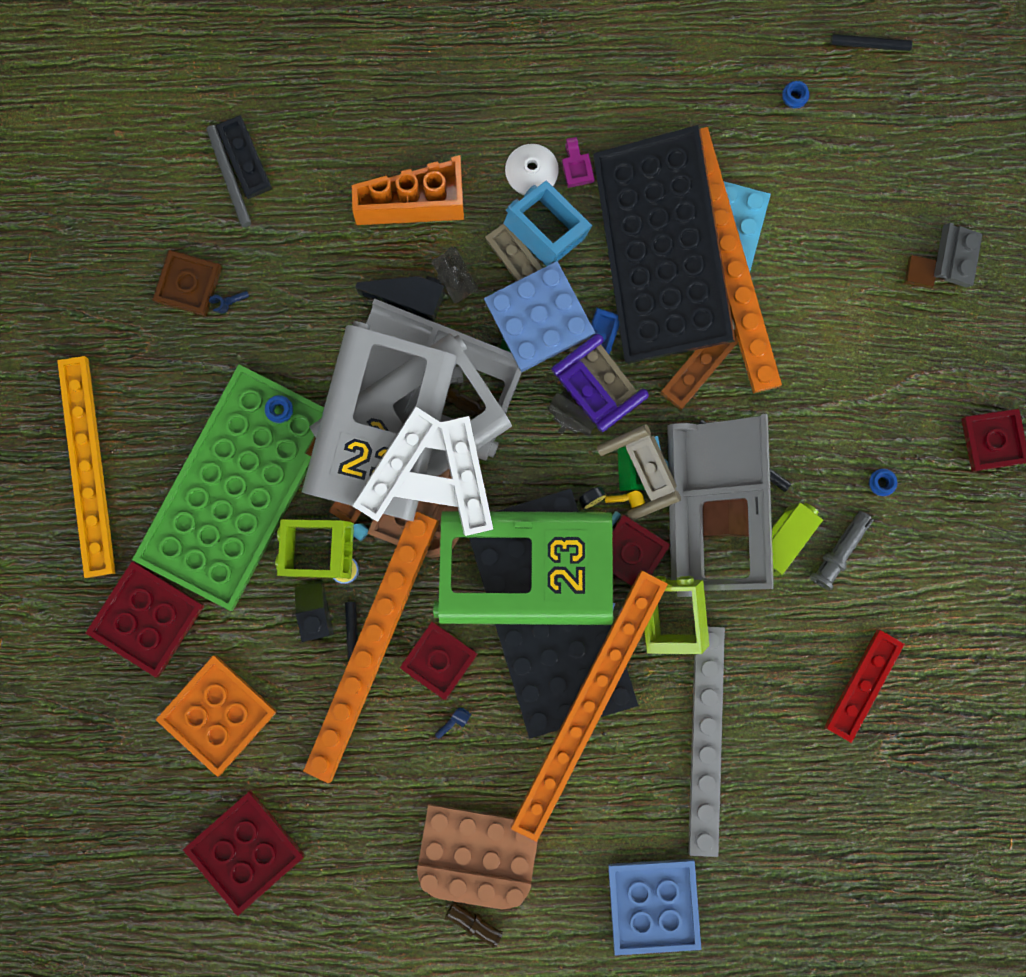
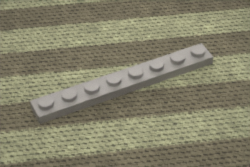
[688,627,725,857]

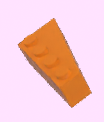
[352,155,464,225]

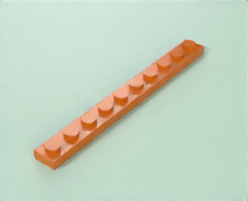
[701,127,782,394]
[303,511,440,783]
[511,570,668,842]

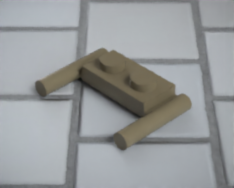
[597,424,681,520]

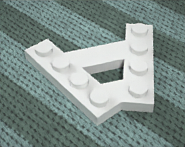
[352,407,493,536]

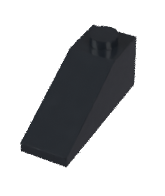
[355,276,445,322]

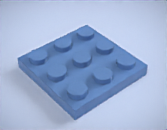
[484,261,595,372]
[608,859,701,955]

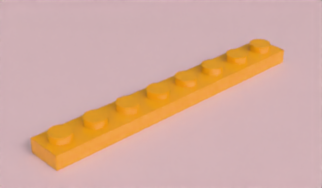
[57,356,116,578]

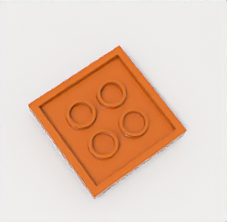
[155,655,278,777]

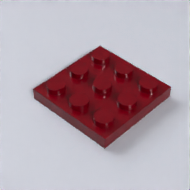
[85,561,205,678]
[183,790,306,916]

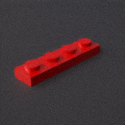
[824,630,905,743]

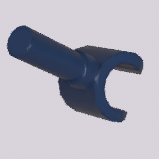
[209,291,249,314]
[435,708,471,739]

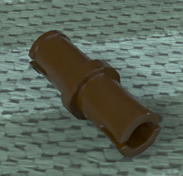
[445,902,503,949]

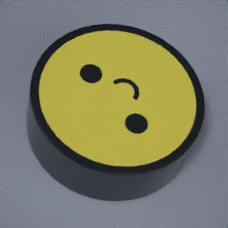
[578,486,607,510]

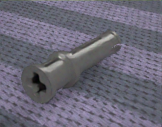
[810,511,874,591]

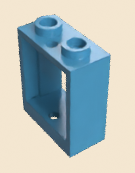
[503,180,592,266]

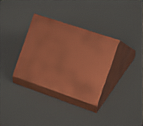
[703,498,749,537]

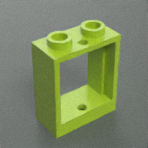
[748,503,823,576]
[275,519,354,579]
[644,576,710,654]

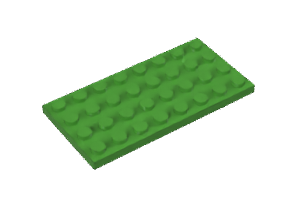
[132,364,324,611]

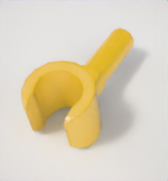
[605,491,645,508]

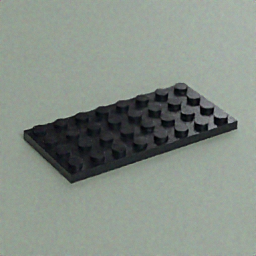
[593,125,735,364]
[469,489,638,739]

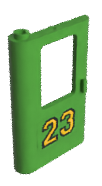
[433,511,613,625]

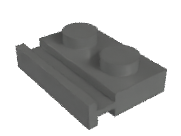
[934,223,983,288]

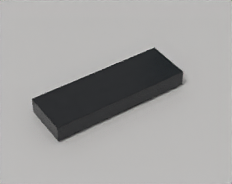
[216,115,273,199]

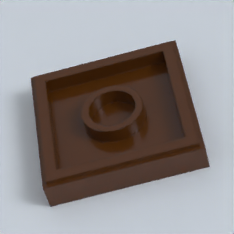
[152,250,222,317]

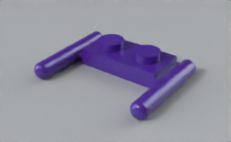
[551,334,649,433]

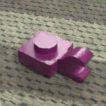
[562,137,594,188]

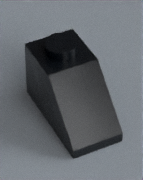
[295,581,335,642]

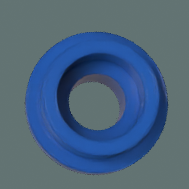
[782,81,809,108]
[265,395,293,423]
[869,469,898,496]

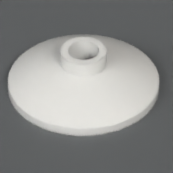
[505,144,559,195]

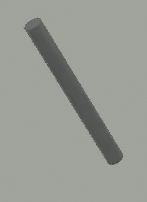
[206,125,252,227]

